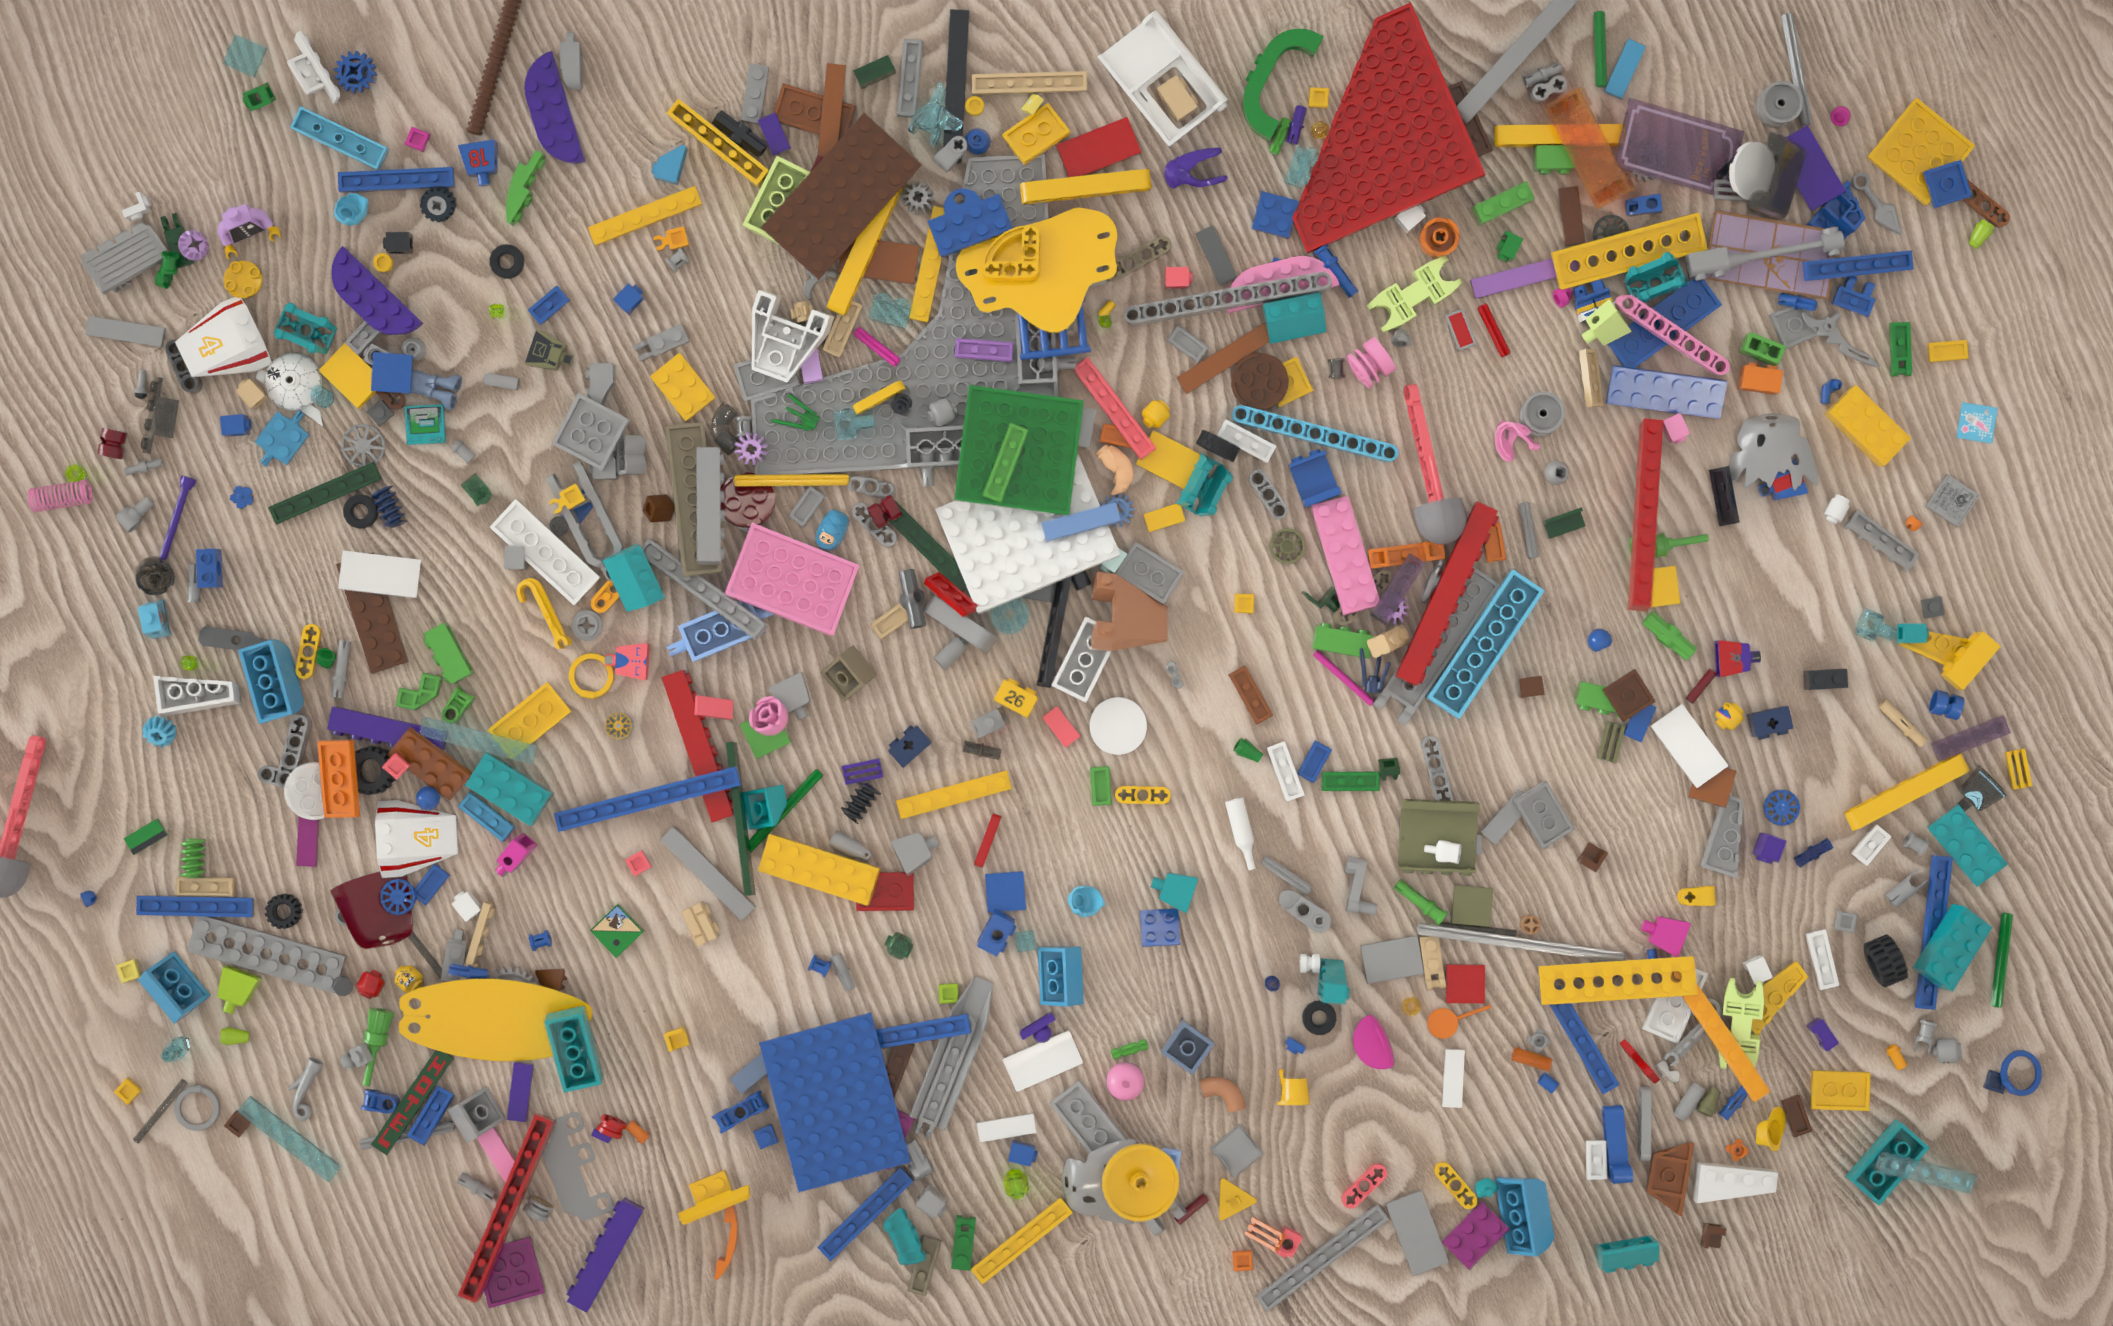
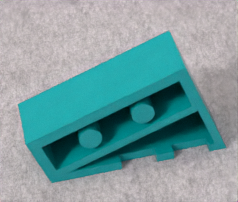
[1317,958,1350,1004]

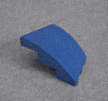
[1806,180,1865,240]

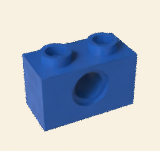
[196,548,223,589]
[977,908,1017,956]

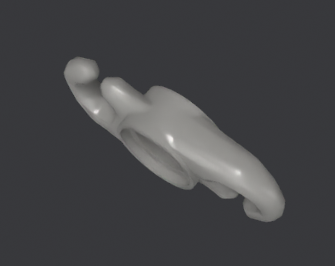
[847,476,895,498]
[1421,559,1444,603]

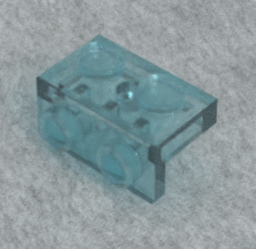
[1284,146,1318,189]
[868,293,912,329]

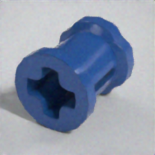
[529,930,552,951]
[808,954,832,978]

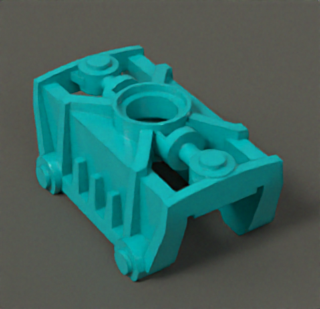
[1624,252,1688,303]
[273,302,338,354]
[1176,453,1233,516]
[882,1207,927,1266]

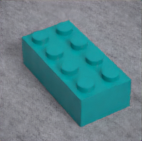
[465,752,554,826]
[1913,904,1992,992]
[544,1005,604,1093]
[1845,1119,1930,1206]

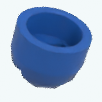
[80,890,97,907]

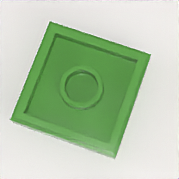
[740,720,791,759]

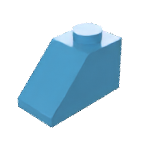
[652,145,688,186]

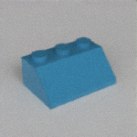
[1038,946,1084,1007]
[138,951,211,1024]

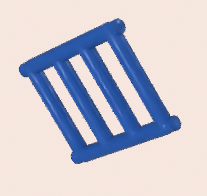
[1018,296,1091,360]

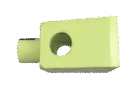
[1581,299,1631,345]

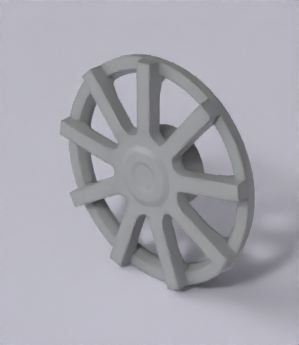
[341,424,385,467]

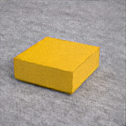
[1308,87,1329,109]
[1234,594,1254,613]
[114,1077,142,1105]

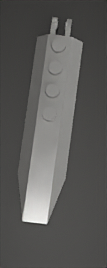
[909,976,993,1139]

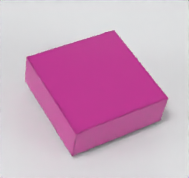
[405,127,430,152]

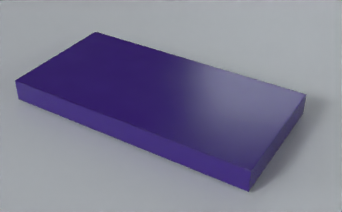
[1773,125,1846,211]

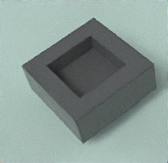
[366,399,395,427]
[1921,596,1945,619]

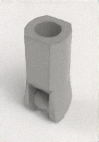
[483,374,520,390]

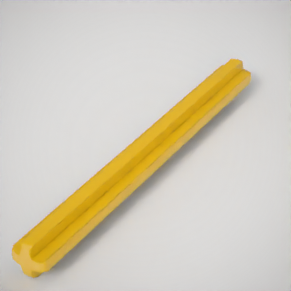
[734,474,849,486]

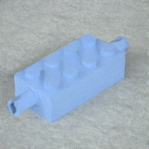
[667,601,774,662]

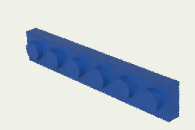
[338,167,455,193]
[1803,250,1914,281]
[136,895,254,917]
[1549,985,1619,1094]
[876,1013,972,1048]
[817,1166,914,1261]

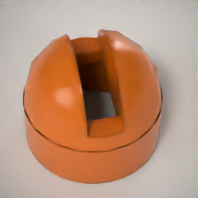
[1906,515,1923,531]

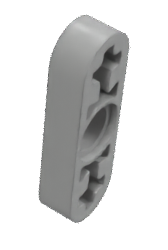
[852,503,897,547]

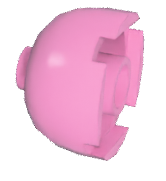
[749,696,789,736]
[1106,1062,1145,1101]

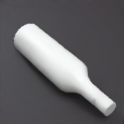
[1225,797,1256,870]

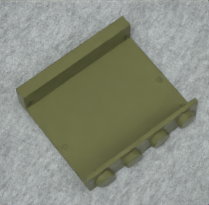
[1398,799,1480,876]

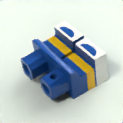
[1573,279,1615,323]

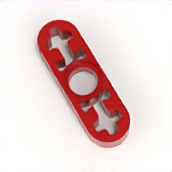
[974,813,1002,868]

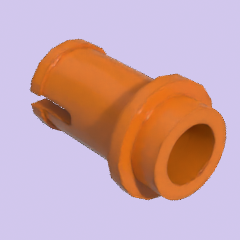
[625,1120,650,1144]

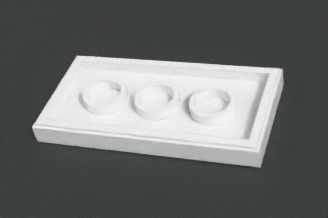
[338,551,421,598]
[1650,704,1728,789]
[1642,968,1708,1044]

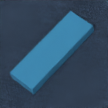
[1604,39,1646,100]
[458,791,515,842]

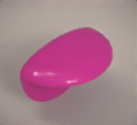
[1353,1014,1395,1069]

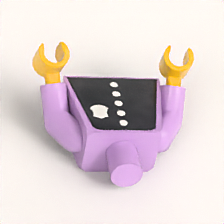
[217,204,280,260]

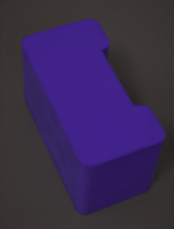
[1806,1018,1839,1051]

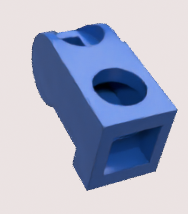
[1625,193,1663,216]

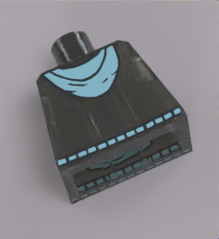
[1957,765,2007,811]

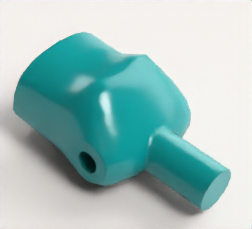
[1474,1178,1498,1198]

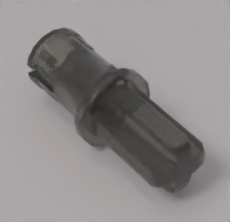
[962,740,1001,760]

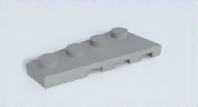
[1700,795,1743,879]

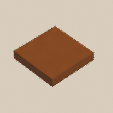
[1688,768,1737,808]

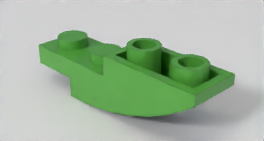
[506,150,546,226]

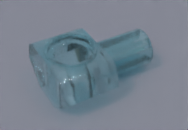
[834,409,875,440]
[1855,608,1897,642]
[161,1036,189,1063]

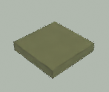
[1451,885,1493,927]

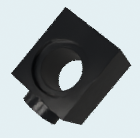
[383,232,413,254]

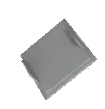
[1210,1124,1264,1178]

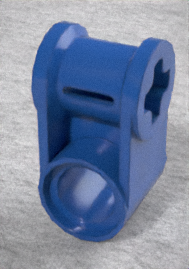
[361,1089,400,1114]

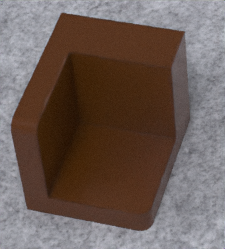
[642,494,675,523]
[1519,676,1545,698]
[1577,842,1608,872]
[1701,1222,1727,1249]

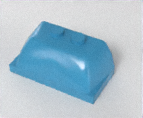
[238,639,304,724]
[1495,1177,1554,1257]

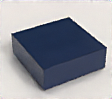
[1983,1070,2009,1094]

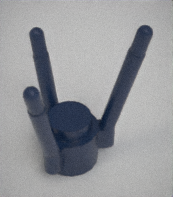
[1360,648,1391,693]

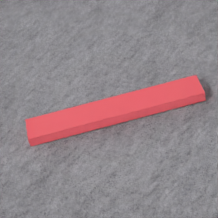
[1072,357,1156,461]

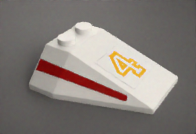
[175,297,272,377]
[375,800,458,878]

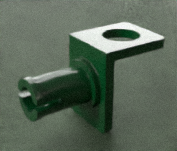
[1302,586,1340,613]

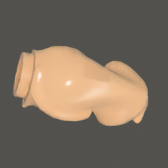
[1095,444,1134,495]

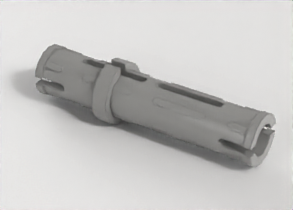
[331,640,351,699]

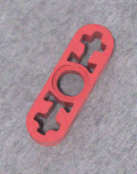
[1341,1163,1387,1209]

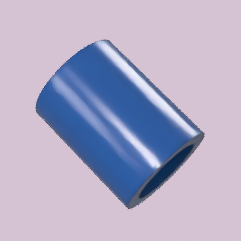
[1537,1072,1559,1093]

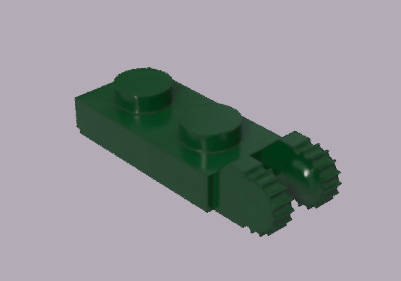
[161,212,194,269]

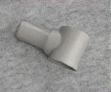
[115,496,155,533]

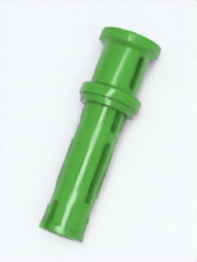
[1393,879,1448,925]

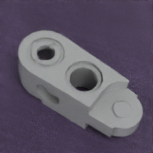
[560,32,583,90]
[1278,889,1331,932]

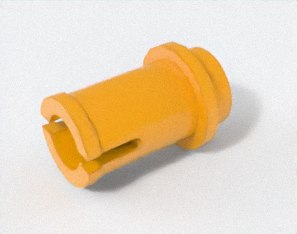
[1886,1044,1908,1070]

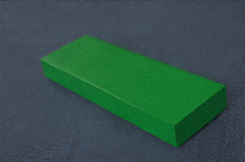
[1322,772,1380,791]

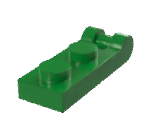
[1889,322,1912,377]
[951,1215,976,1271]

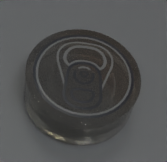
[549,516,569,536]

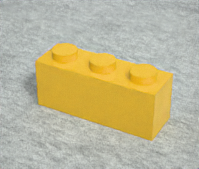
[1941,631,2001,690]

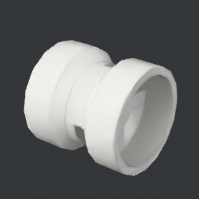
[1299,954,1320,973]

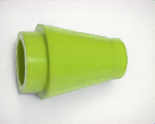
[1968,219,1994,249]
[220,1027,249,1046]

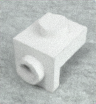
[122,192,151,221]

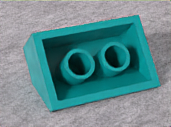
[1262,292,1326,344]
[602,544,665,612]
[1595,1235,1660,1273]

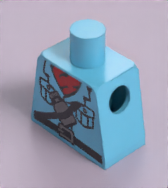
[138,599,172,639]

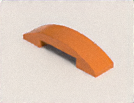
[1367,541,1446,569]
[714,1205,739,1280]

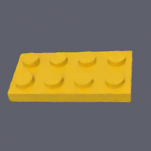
[488,682,572,760]

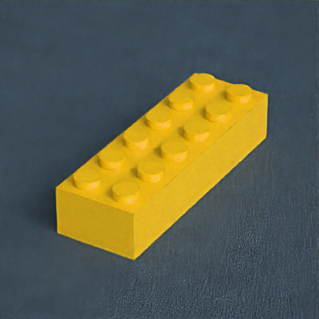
[758,833,881,906]

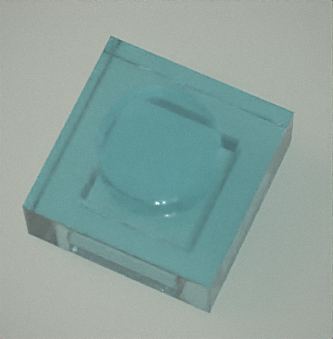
[1014,930,1036,952]

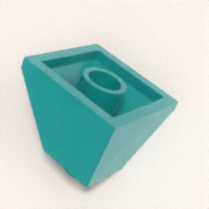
[743,784,787,830]

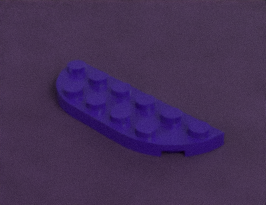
[524,51,585,164]
[331,246,424,335]

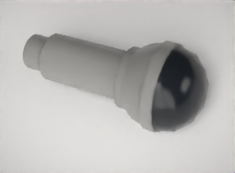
[134,370,148,399]

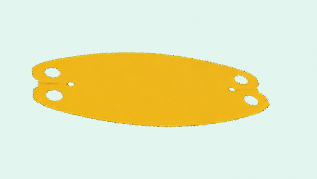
[399,979,593,1061]

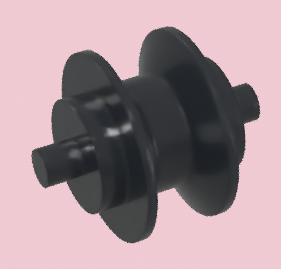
[891,393,912,415]

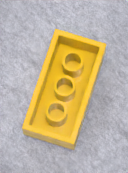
[1824,385,1911,467]

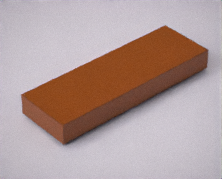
[1228,665,1273,725]

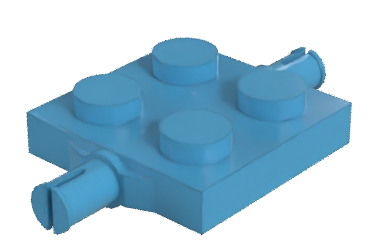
[255,410,310,467]

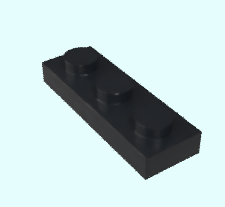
[1709,466,1740,526]

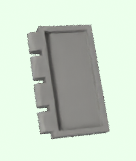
[81,221,168,295]

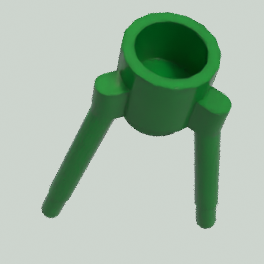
[771,394,820,432]

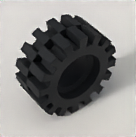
[265,894,303,929]

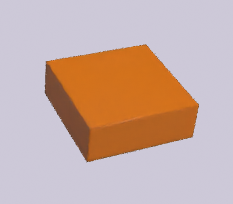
[1232,1250,1253,1271]

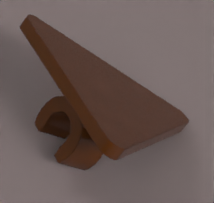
[535,969,567,992]

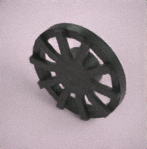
[1593,215,1629,251]

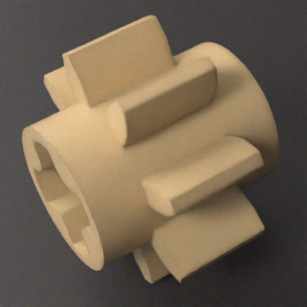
[790,301,813,323]

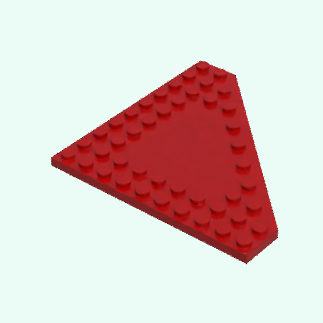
[1292,2,1486,254]

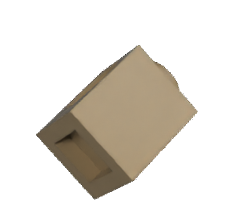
[235,378,269,410]

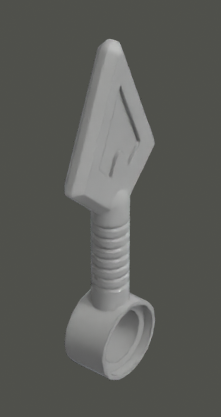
[1851,173,1902,235]

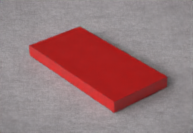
[1056,117,1141,177]

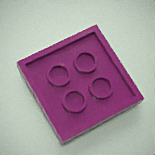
[474,1236,546,1308]

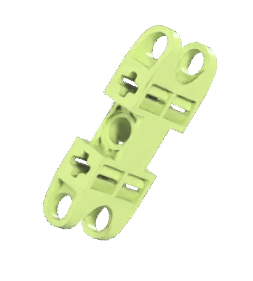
[1367,256,1462,333]
[1719,978,1764,1069]

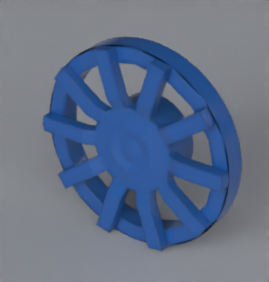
[1763,790,1800,826]
[380,879,416,915]

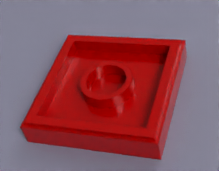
[1446,964,1485,1004]

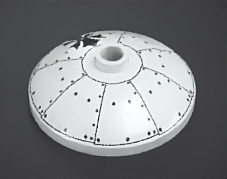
[264,353,323,411]

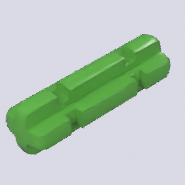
[1269,118,1291,155]
[1111,1039,1148,1060]

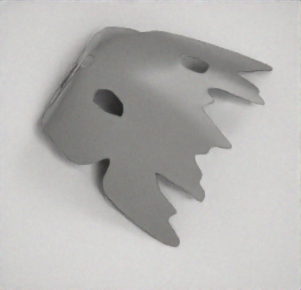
[1729,414,1819,490]
[1062,1139,1136,1224]

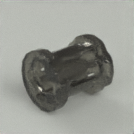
[1328,358,1345,379]

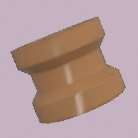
[1520,915,1541,935]

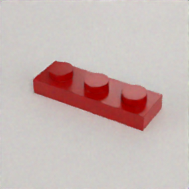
[924,572,978,617]

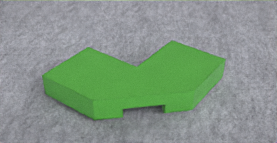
[395,673,442,710]

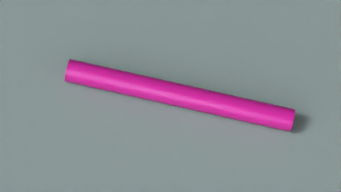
[1313,650,1375,706]

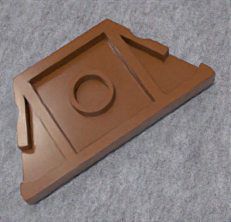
[1646,1142,1695,1216]

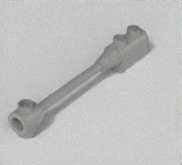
[1685,227,1845,281]

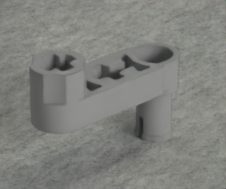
[1344,856,1377,916]

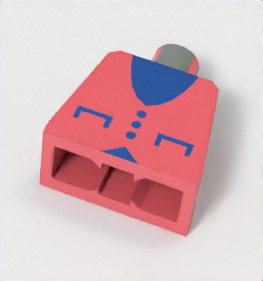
[605,643,650,680]

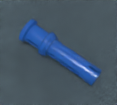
[1313,245,1358,298]

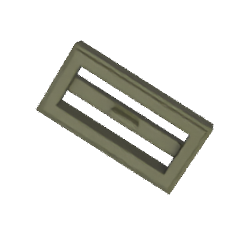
[1597,721,1626,763]

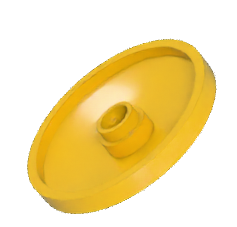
[1102,1144,1179,1221]

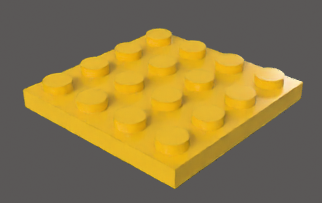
[1866,97,1976,206]

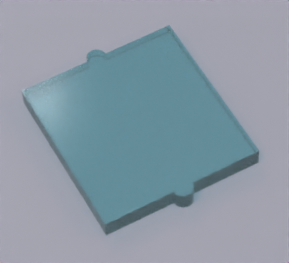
[223,35,267,77]

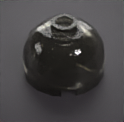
[135,556,175,595]

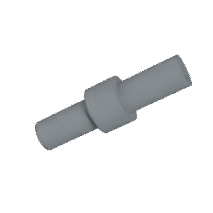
[124,458,164,476]

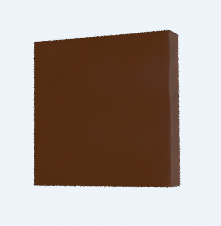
[1602,669,1656,722]

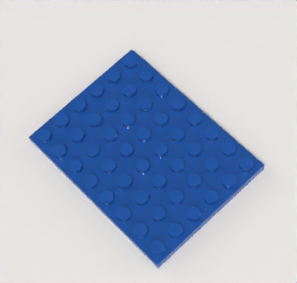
[759,1012,911,1193]

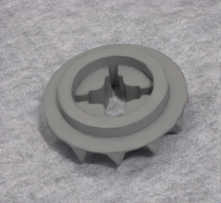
[571,610,603,641]

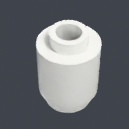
[1824,494,1850,524]

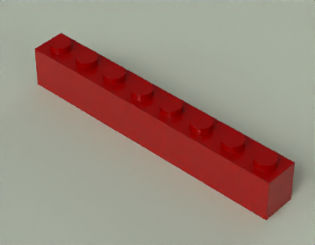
[661,670,734,823]

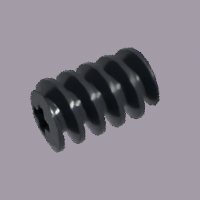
[841,782,882,824]

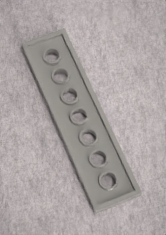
[187,916,347,993]

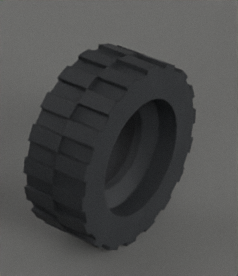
[1196,430,1240,462]

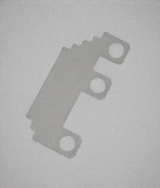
[542,1112,613,1222]

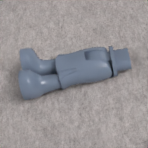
[411,369,462,410]

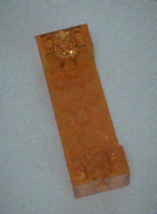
[1544,87,1636,209]

